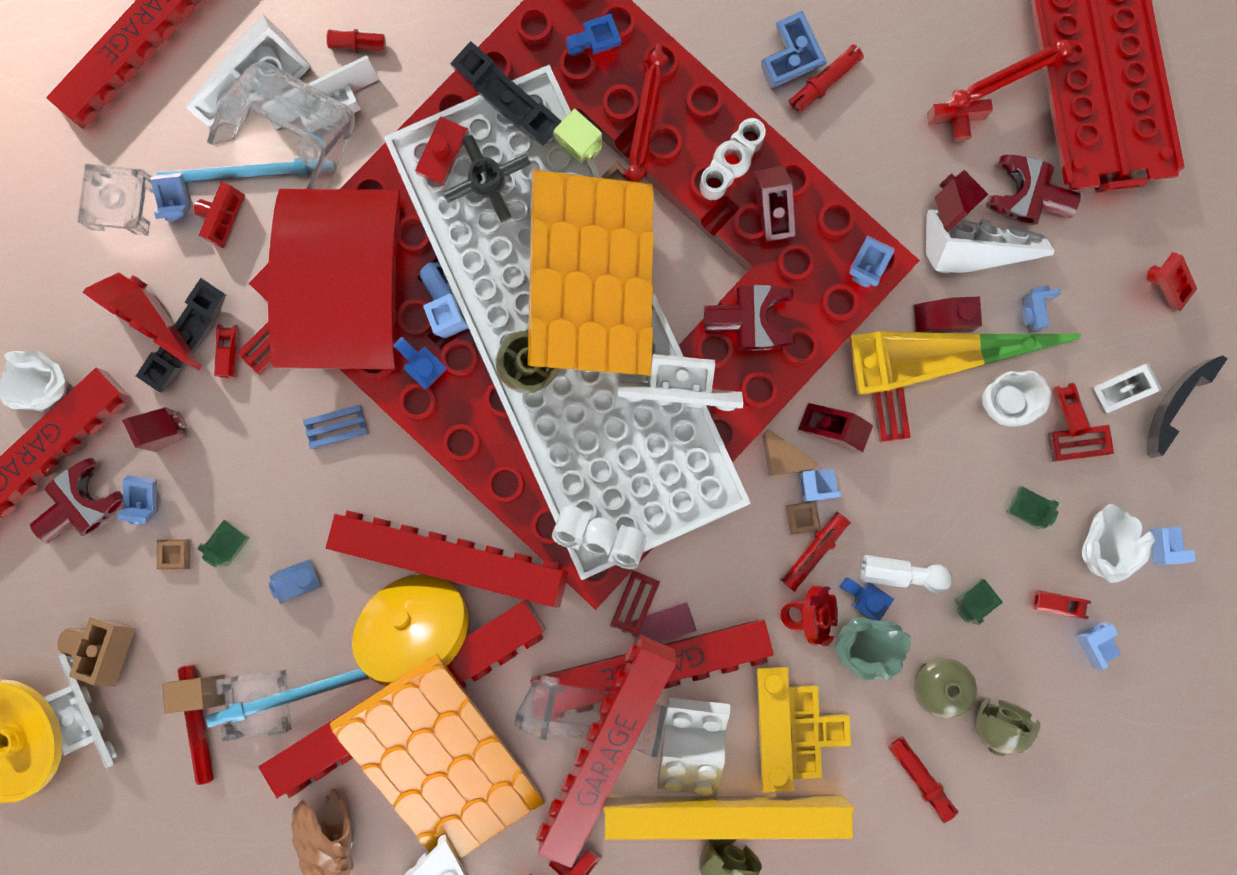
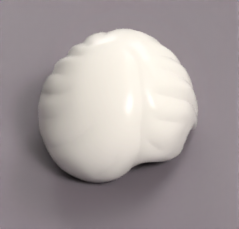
[982,370,1051,427]

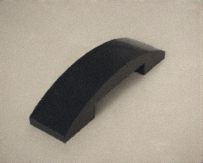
[450,41,562,146]
[136,278,227,393]
[1147,355,1228,458]

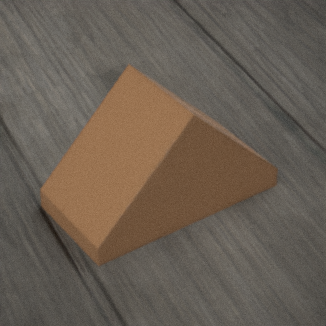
[762,429,817,477]
[162,674,227,714]

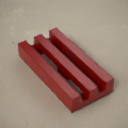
[236,322,272,375]
[873,387,911,442]
[1048,425,1114,462]
[610,570,660,638]

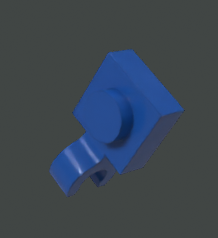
[566,13,622,56]
[393,337,447,390]
[839,577,894,621]

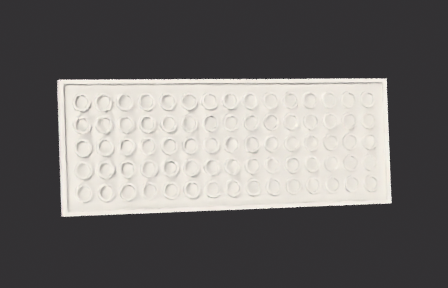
[384,65,751,580]

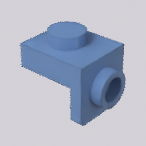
[150,173,190,221]
[849,235,895,287]
[1022,286,1061,333]
[117,475,157,525]
[269,559,321,604]

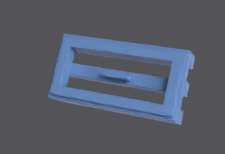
[303,405,369,449]

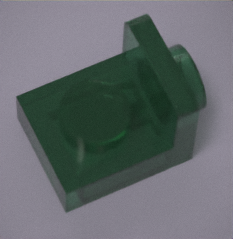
[1006,486,1059,529]
[197,520,250,567]
[954,578,1003,625]

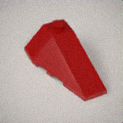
[82,272,202,371]

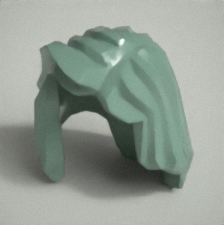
[835,617,911,680]

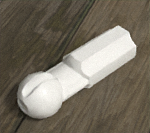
[860,555,952,594]

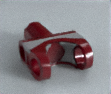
[986,154,1081,225]
[704,285,795,350]
[30,458,123,544]

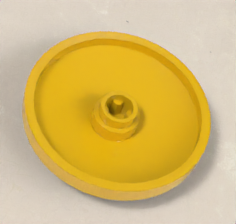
[352,574,469,687]
[0,680,62,803]

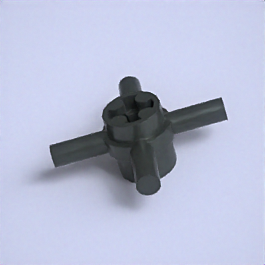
[442,135,531,222]

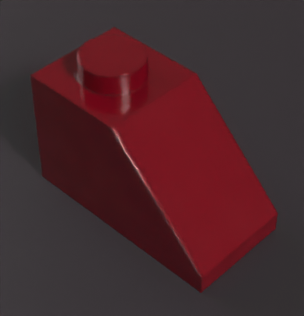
[754,166,796,242]
[934,170,989,232]
[913,296,982,333]
[798,403,873,453]
[122,407,187,452]

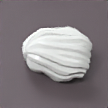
[0,350,68,413]
[1082,504,1155,583]

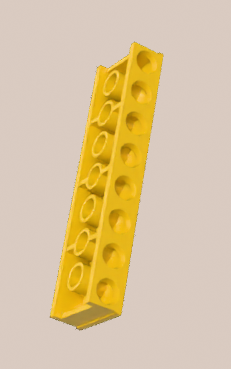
[604,796,854,840]

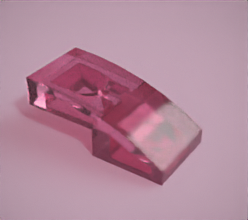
[630,602,697,645]

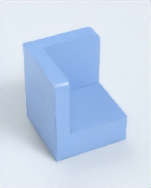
[423,293,469,339]
[799,469,842,502]
[1150,527,1196,565]
[1076,622,1120,670]

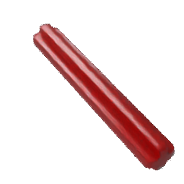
[177,665,214,785]

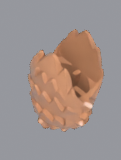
[291,789,354,875]

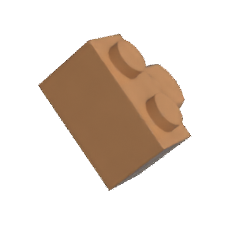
[57,617,136,687]

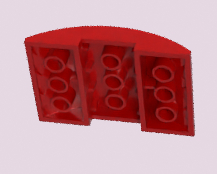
[268,189,400,370]

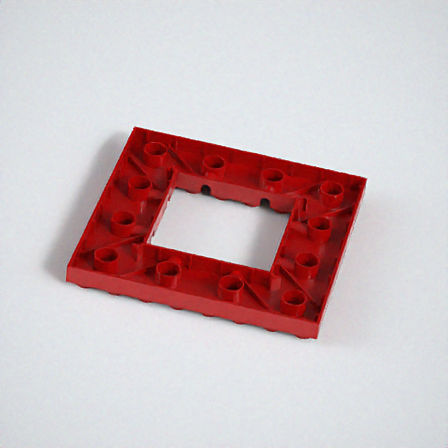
[248,0,920,610]

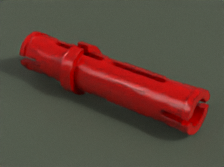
[788,44,864,114]
[780,511,851,592]
[888,736,959,823]

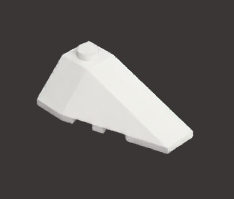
[186,14,311,126]
[926,209,1055,274]

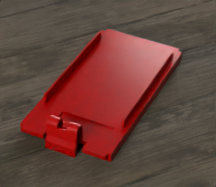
[1030,0,1185,193]

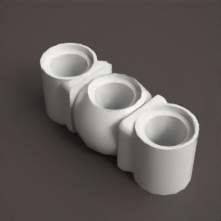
[700,118,766,200]
[552,506,647,569]

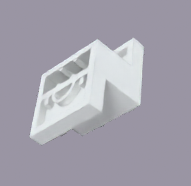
[657,697,730,796]

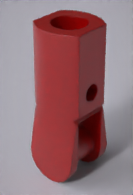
[214,324,239,378]
[1053,383,1091,437]
[1033,590,1091,620]

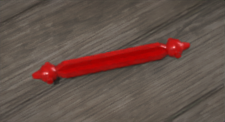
[947,39,1078,108]
[623,44,668,183]

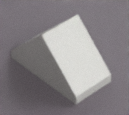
[1093,363,1162,414]

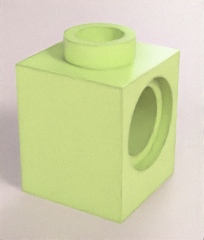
[554,108,602,164]

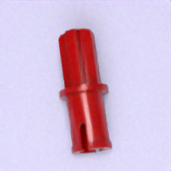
[326,29,386,53]

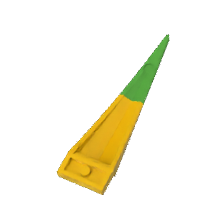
[849,331,1082,395]

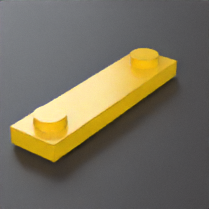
[757,667,794,792]

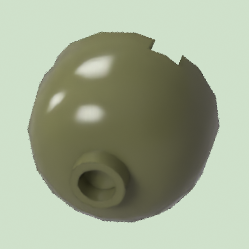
[495,329,559,393]
[914,657,977,719]
[976,699,1040,756]
[699,839,762,875]

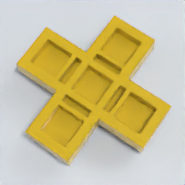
[758,685,851,779]

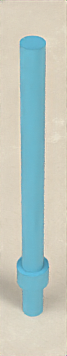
[156,158,332,182]
[206,669,369,727]

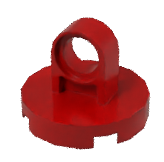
[780,586,838,647]

